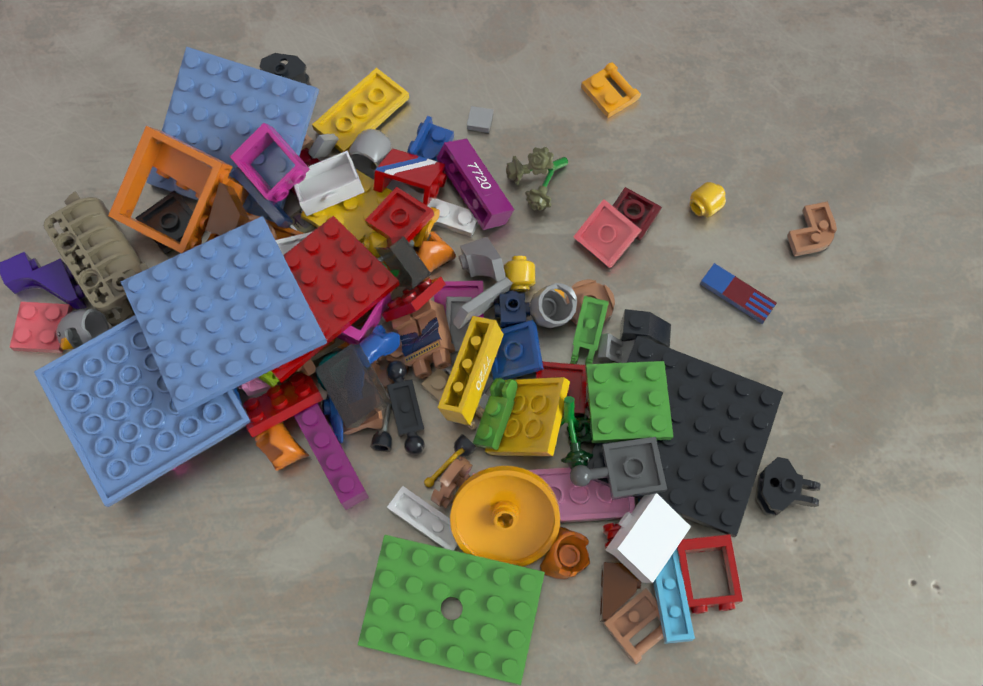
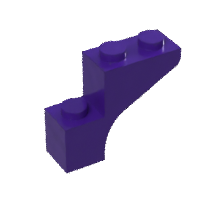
[0,252,87,310]

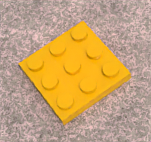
[301,169,392,244]
[485,377,570,456]

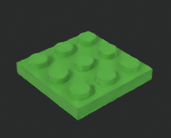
[585,361,673,443]

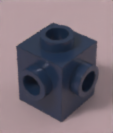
[494,291,530,329]

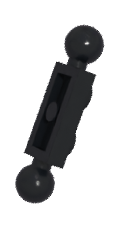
[386,361,425,455]

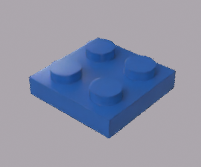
[492,320,544,380]

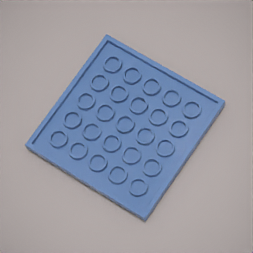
[146,47,320,222]
[121,216,327,415]
[34,315,251,507]

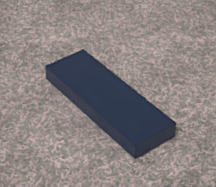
[231,167,293,228]

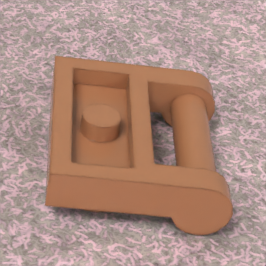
[603,588,663,665]

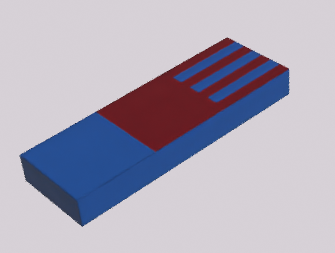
[700,263,777,324]

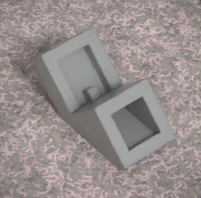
[598,333,635,363]

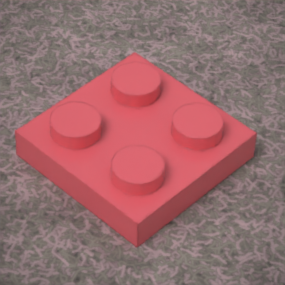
[573,199,642,268]
[10,302,73,353]

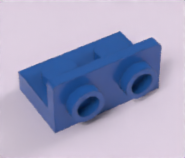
[407,116,454,162]

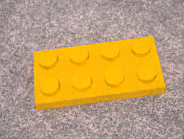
[312,67,409,153]

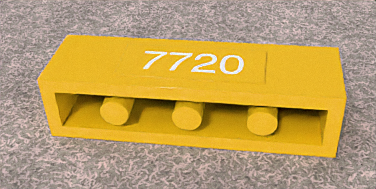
[437,316,504,425]

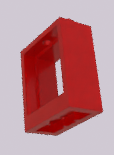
[677,534,743,614]

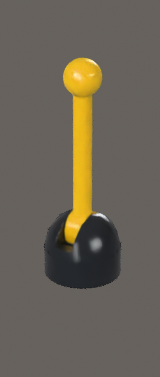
[424,434,477,488]

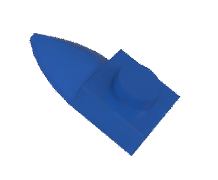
[322,390,343,443]

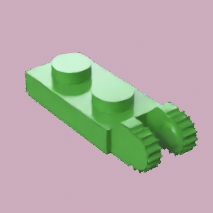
[570,296,609,365]
[473,378,518,450]

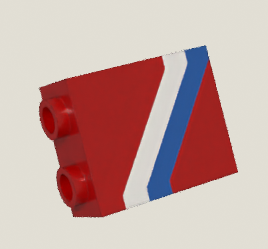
[373,148,447,206]

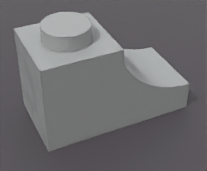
[459,237,506,282]

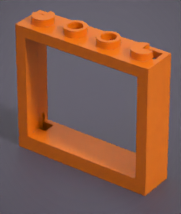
[108,126,233,253]

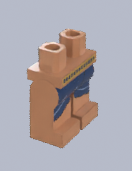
[391,300,455,379]

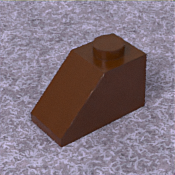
[205,183,249,235]
[600,562,641,622]

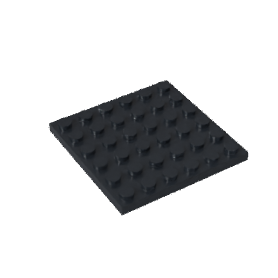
[586,336,783,538]

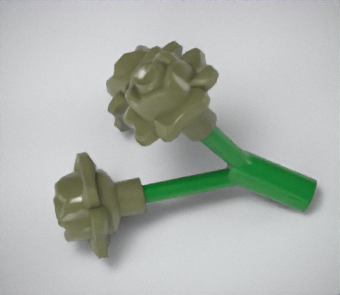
[506,147,568,211]

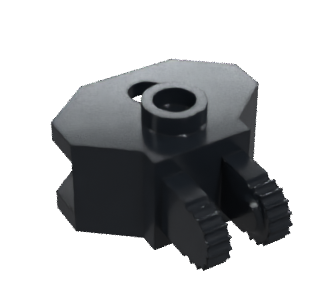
[259,53,310,85]
[756,457,821,516]

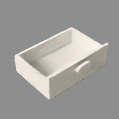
[294,150,365,216]
[605,493,691,583]

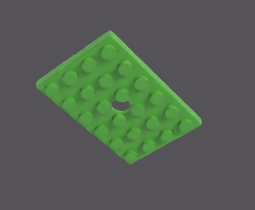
[358,535,545,685]

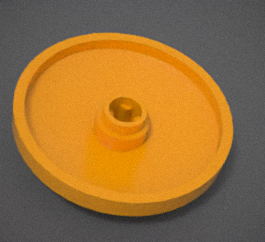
[450,466,560,567]

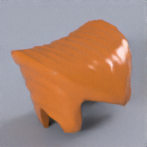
[405,231,456,282]
[255,422,309,471]
[540,527,590,579]

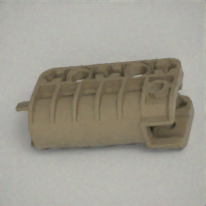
[43,191,149,327]

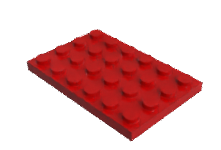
[271,216,400,383]

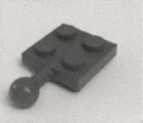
[570,437,667,500]

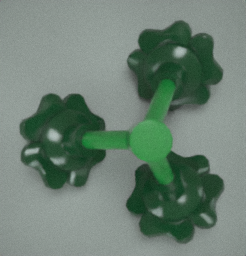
[555,396,594,470]

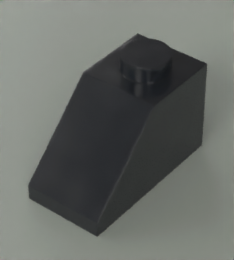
[620,309,671,348]

